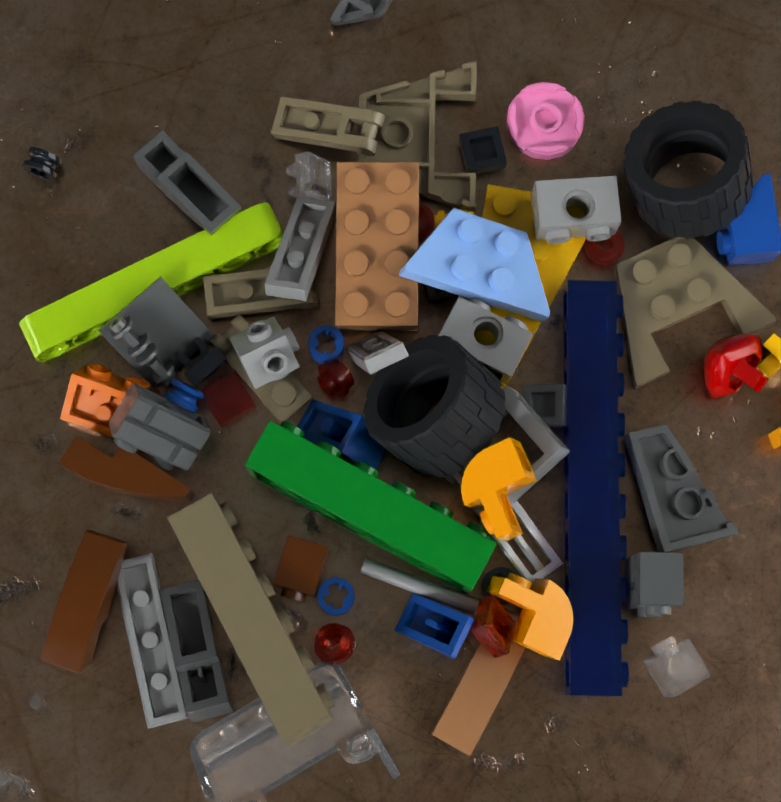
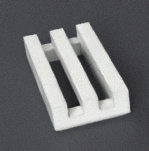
[480,501,563,587]

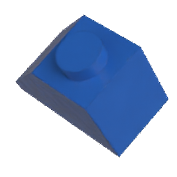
[717,174,781,267]
[297,399,387,469]

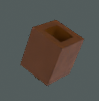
[273,535,330,603]

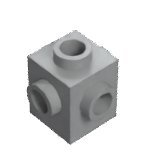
[229,316,300,389]

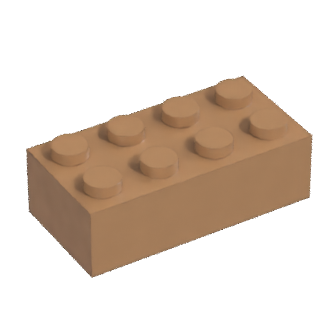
[335,162,420,331]

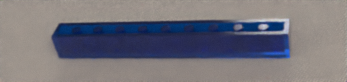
[562,280,629,696]

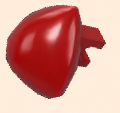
[704,334,768,398]

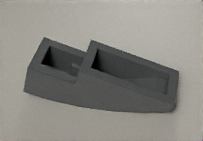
[133,130,241,235]
[160,579,234,723]

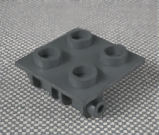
[98,276,214,388]

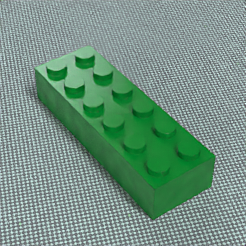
[245,420,497,594]

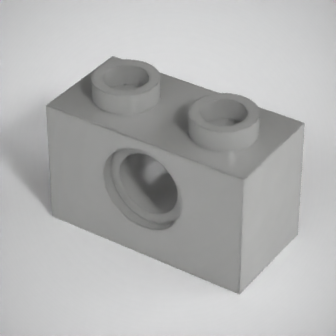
[531,176,622,244]
[438,296,533,385]

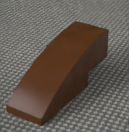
[58,436,195,501]
[40,529,128,673]

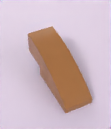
[431,622,525,757]

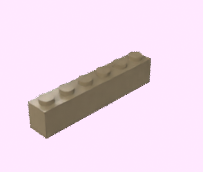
[167,493,336,747]

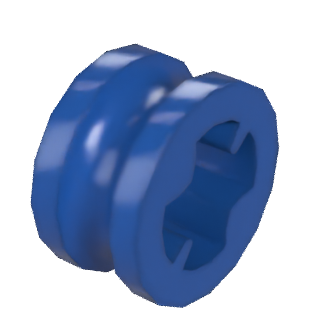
[308,325,345,365]
[163,377,205,413]
[317,577,355,616]

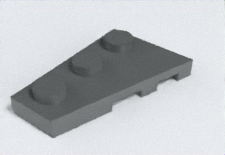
[623,424,739,552]

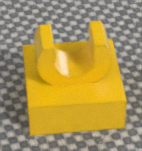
[757,333,781,379]

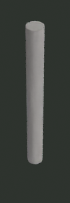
[360,558,520,629]

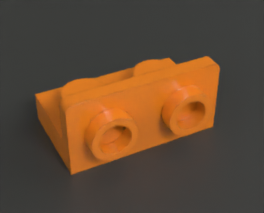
[60,364,160,438]

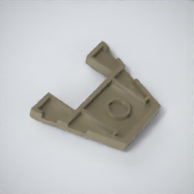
[357,62,477,212]
[614,237,777,389]

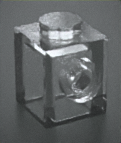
[643,635,711,698]

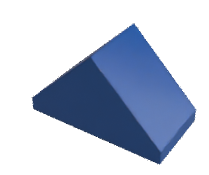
[395,593,474,660]

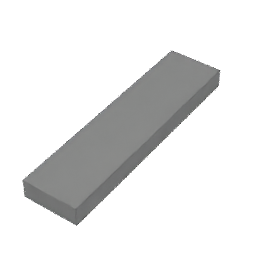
[117,553,189,729]

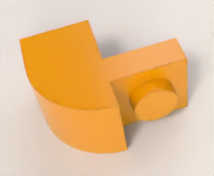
[461,437,537,541]
[486,573,573,661]

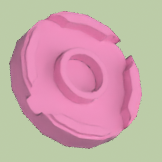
[506,82,585,160]

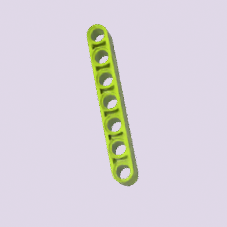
[19,203,284,362]

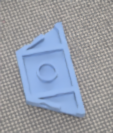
[399,208,550,322]

